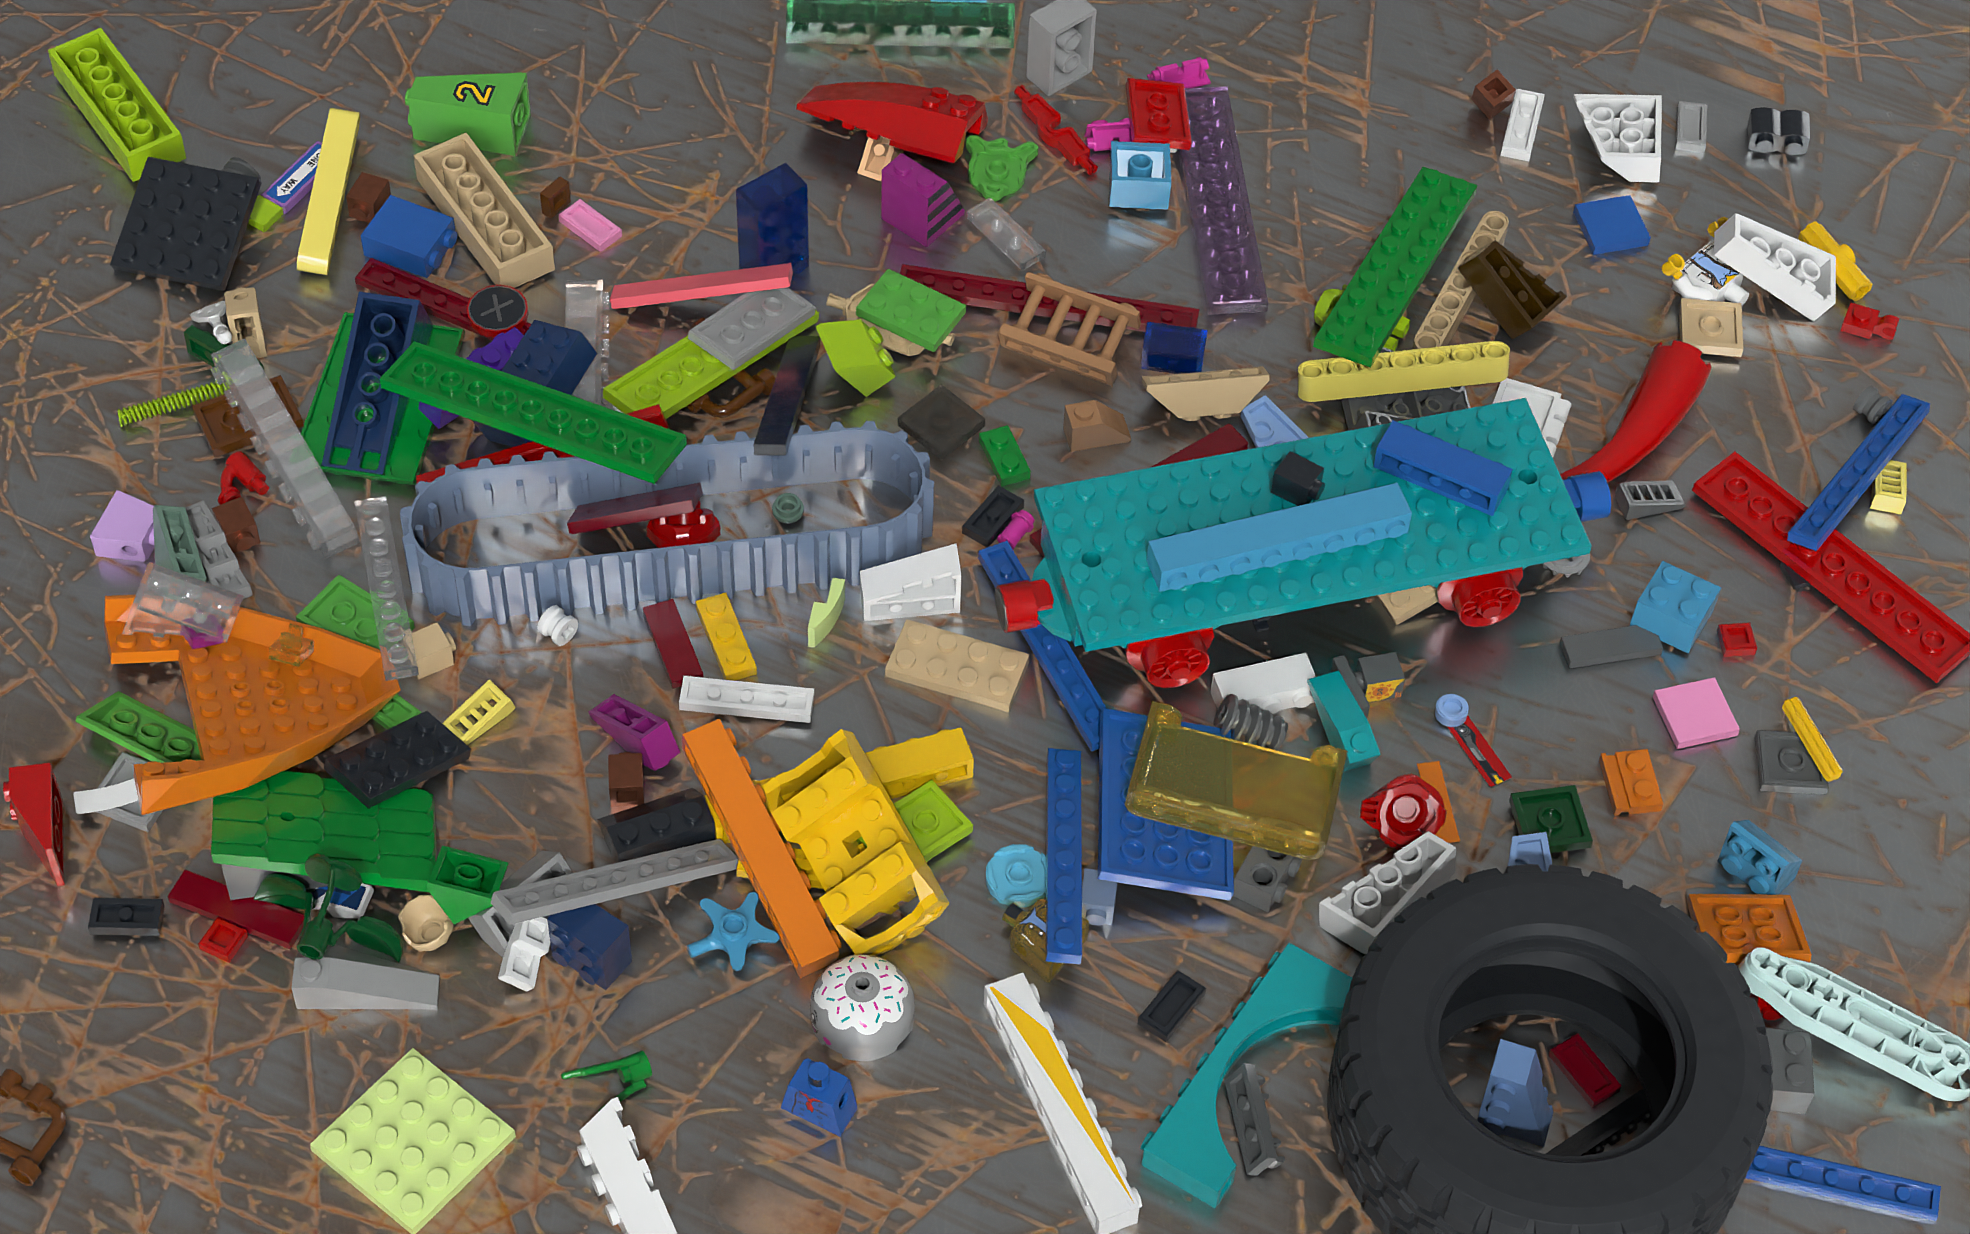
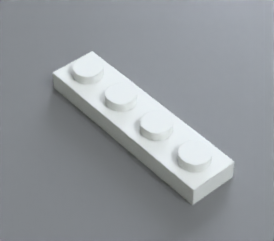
[679,676,815,723]

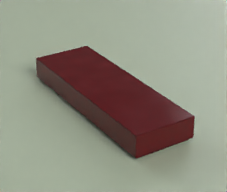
[642,599,704,689]

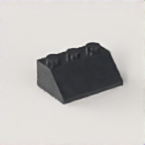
[597,788,716,863]

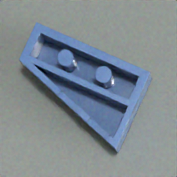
[1477,1039,1554,1147]

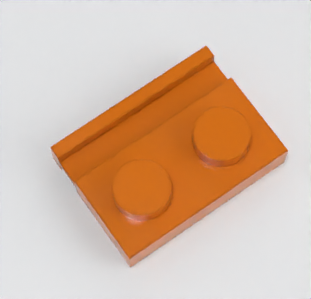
[1599,749,1663,816]

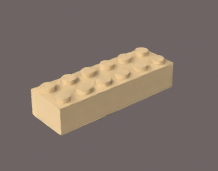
[413,133,555,288]

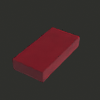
[1548,1033,1622,1108]

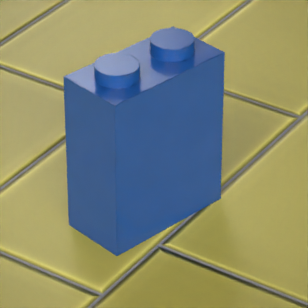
[360,195,457,278]

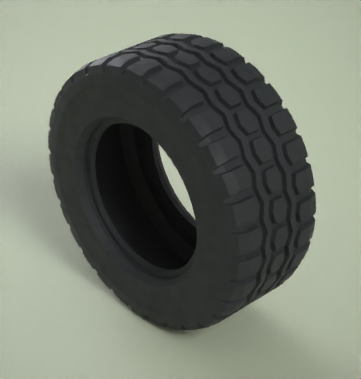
[1327,864,1773,1234]

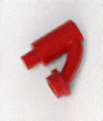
[218,451,269,505]

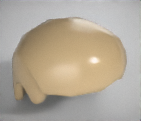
[398,895,454,951]

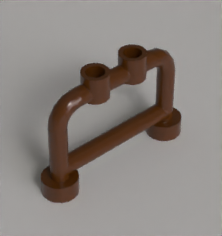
[684,317,776,418]
[0,1069,66,1186]

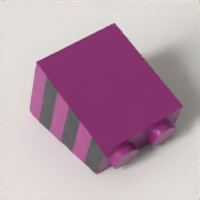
[881,153,965,247]

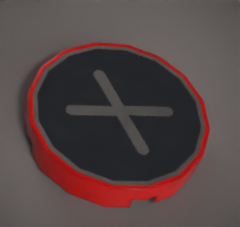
[467,285,529,338]

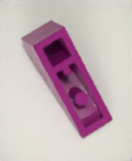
[588,694,681,771]

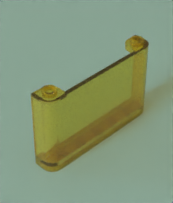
[1125,701,1348,860]

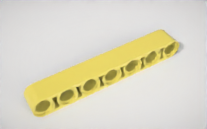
[297,108,360,275]
[1298,341,1510,402]

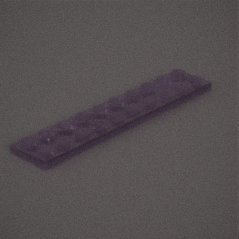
[1179,86,1269,315]

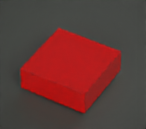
[1717,622,1757,657]
[198,917,248,963]

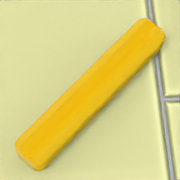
[1782,697,1843,782]

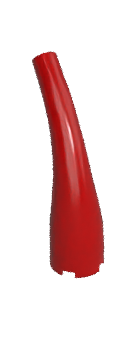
[1560,340,1712,482]

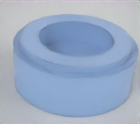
[1435,694,1469,727]

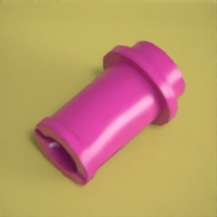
[997,510,1035,550]

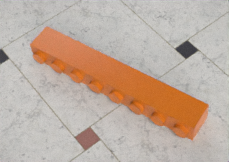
[682,718,841,979]

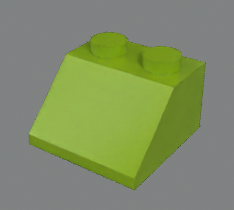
[815,319,896,397]

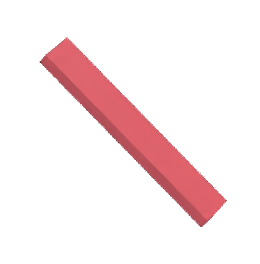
[610,263,793,309]

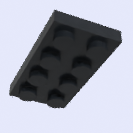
[324,711,471,809]

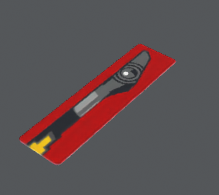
[1447,715,1512,787]

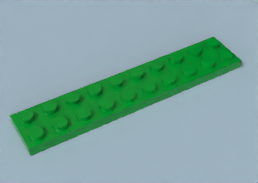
[1313,167,1478,368]
[380,341,687,484]

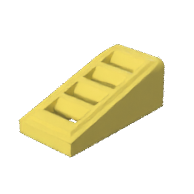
[1870,460,1907,514]
[442,679,516,745]

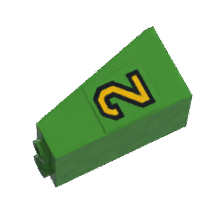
[405,72,531,156]

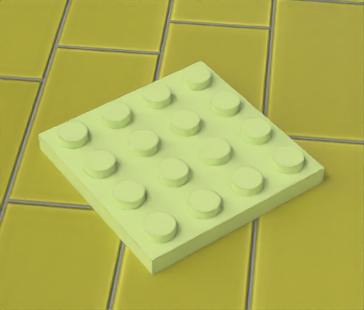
[310,1048,516,1234]

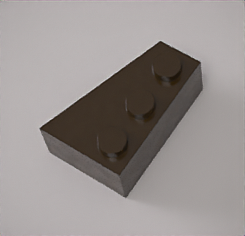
[1458,240,1567,339]

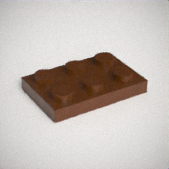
[192,375,304,458]

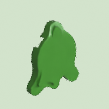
[965,135,1039,202]

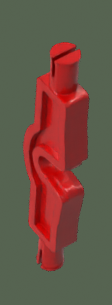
[1014,85,1098,175]

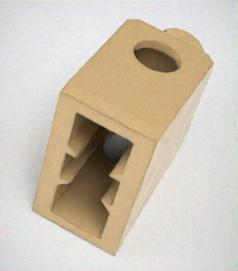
[224,287,267,358]

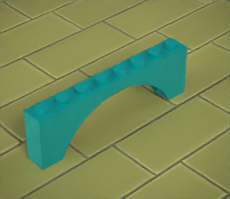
[1140,943,1352,1208]

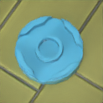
[986,844,1046,908]

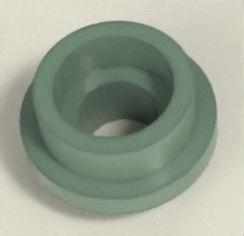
[772,493,804,523]

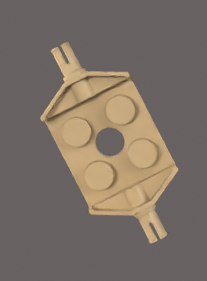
[826,283,955,356]

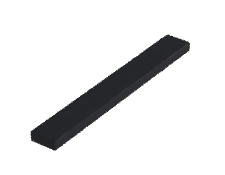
[753,336,821,456]

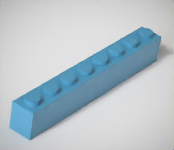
[1147,483,1412,592]

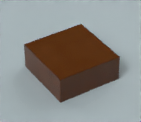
[540,176,571,219]

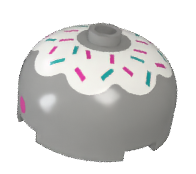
[810,954,915,1061]

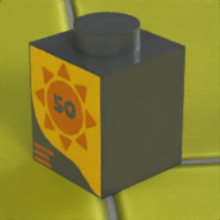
[1353,652,1405,702]

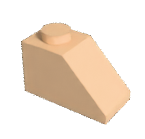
[858,136,904,182]

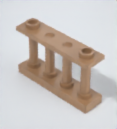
[998,272,1141,386]

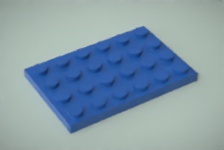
[1098,708,1234,900]

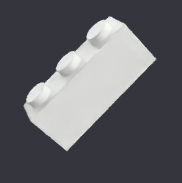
[1210,653,1316,714]

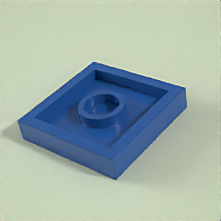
[1573,195,1651,255]

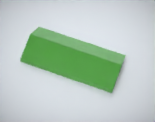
[76,691,201,763]

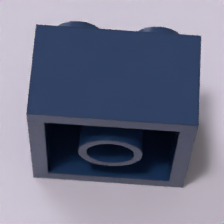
[547,904,632,990]

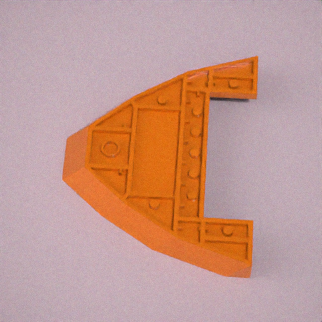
[104,594,401,815]

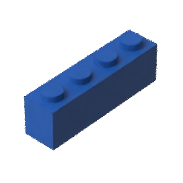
[1373,420,1513,516]

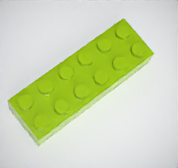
[48,28,186,182]

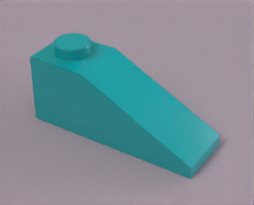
[1307,670,1381,773]

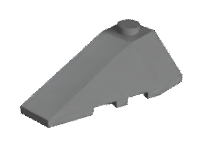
[292,945,440,1009]

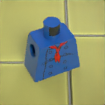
[781,1058,857,1137]

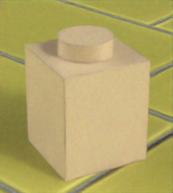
[401,622,456,680]

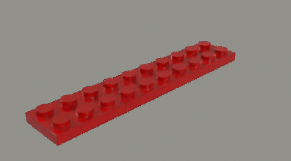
[1692,451,1970,683]

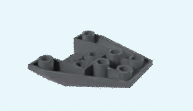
[1341,347,1470,431]

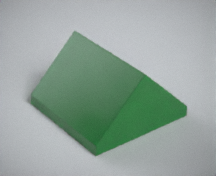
[426,845,509,924]

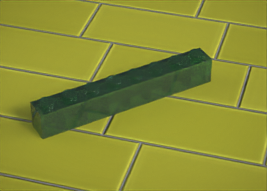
[786,0,1015,48]

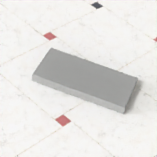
[688,287,816,370]

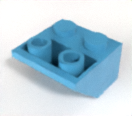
[1717,820,1803,895]

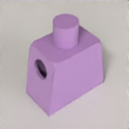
[90,490,154,562]

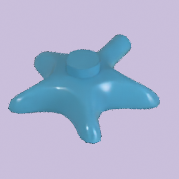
[687,892,780,971]

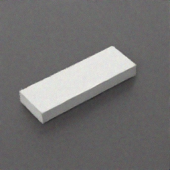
[1500,89,1545,162]

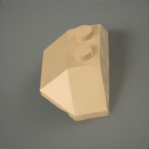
[1142,366,1270,421]

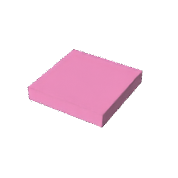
[1653,677,1740,749]

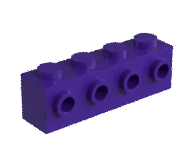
[418,327,524,429]

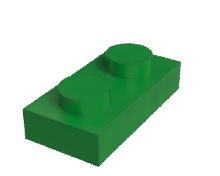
[979,425,1031,487]

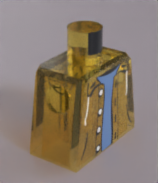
[1002,899,1089,983]

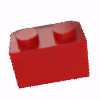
[3,763,65,886]

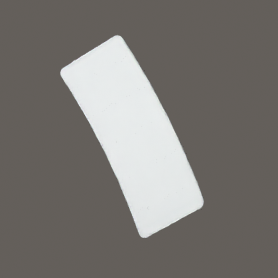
[73,778,138,814]

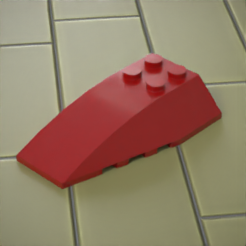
[796,81,988,163]

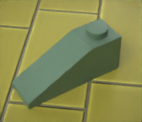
[153,505,206,601]

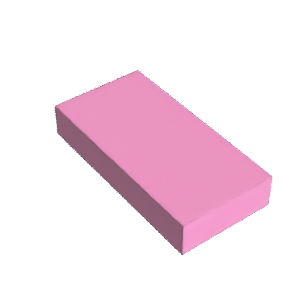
[559,199,622,252]

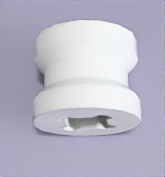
[537,605,579,646]

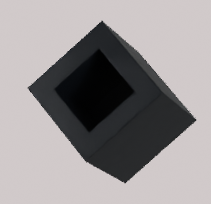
[1271,451,1325,506]

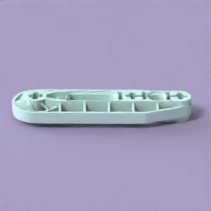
[1738,947,1970,1101]

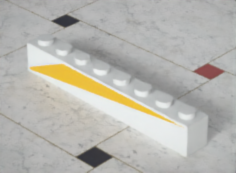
[984,972,1142,1234]

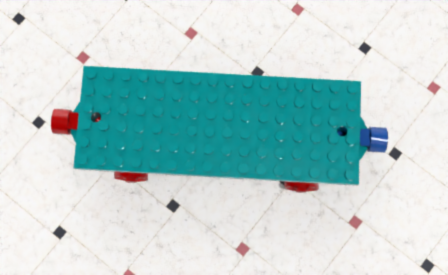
[995,398,1612,688]

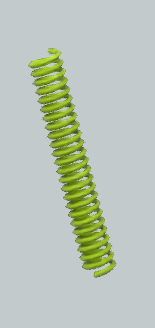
[118,375,239,427]

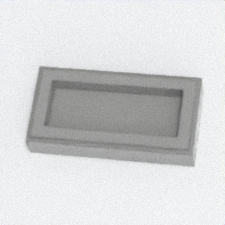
[1675,101,1707,153]

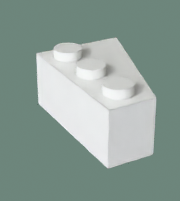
[860,543,961,621]

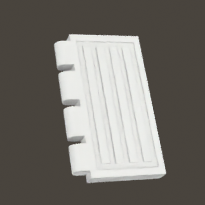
[1493,378,1571,458]

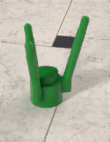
[561,1050,652,1112]

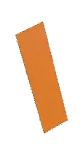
[1417,761,1460,843]

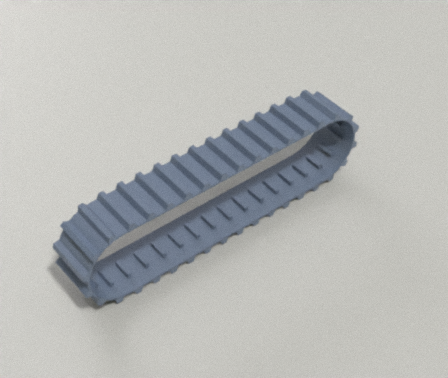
[400,420,934,626]

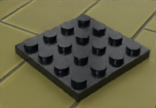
[110,157,262,291]

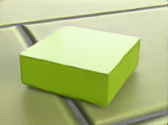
[248,195,283,233]

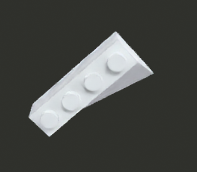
[577,1097,677,1234]

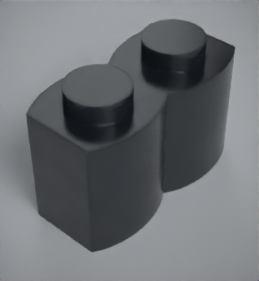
[1748,107,1810,155]

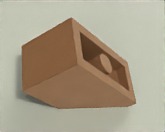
[1063,400,1131,452]

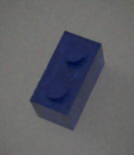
[1141,322,1208,374]

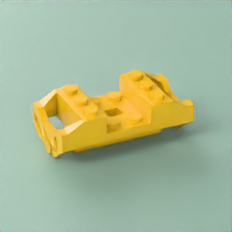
[762,729,950,956]

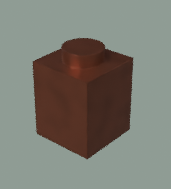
[1471,69,1516,120]
[346,172,391,223]
[212,497,261,553]
[608,752,644,807]

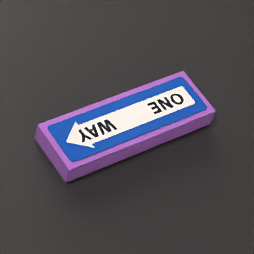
[261,141,322,214]

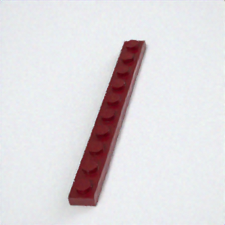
[900,264,1200,340]

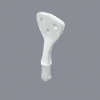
[190,300,232,344]

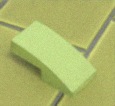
[808,578,845,647]

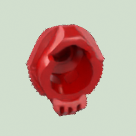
[646,501,721,548]
[1360,773,1447,850]

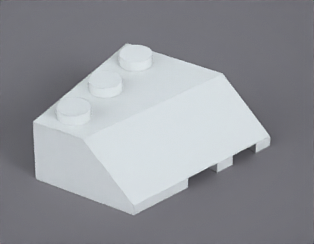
[1574,94,1662,182]

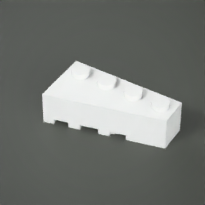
[1714,213,1836,322]
[1319,831,1456,955]

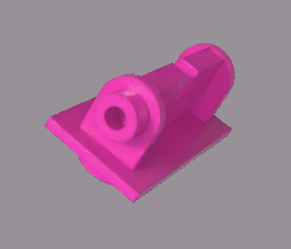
[1147,57,1211,90]
[1084,118,1132,152]

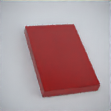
[1126,78,1192,150]

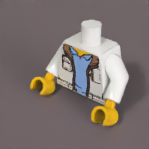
[1662,217,1749,306]

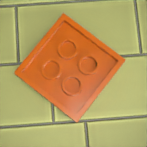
[1687,894,1812,965]

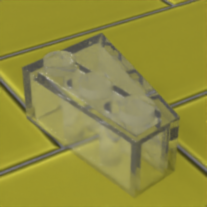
[122,562,244,642]

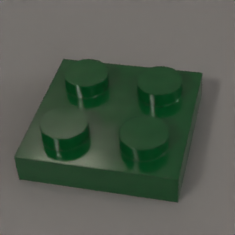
[1509,785,1593,853]

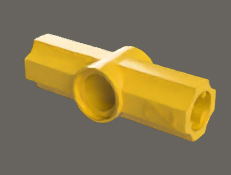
[1798,221,1873,302]

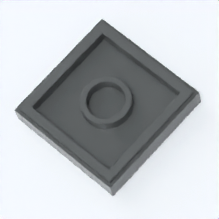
[1755,730,1829,795]

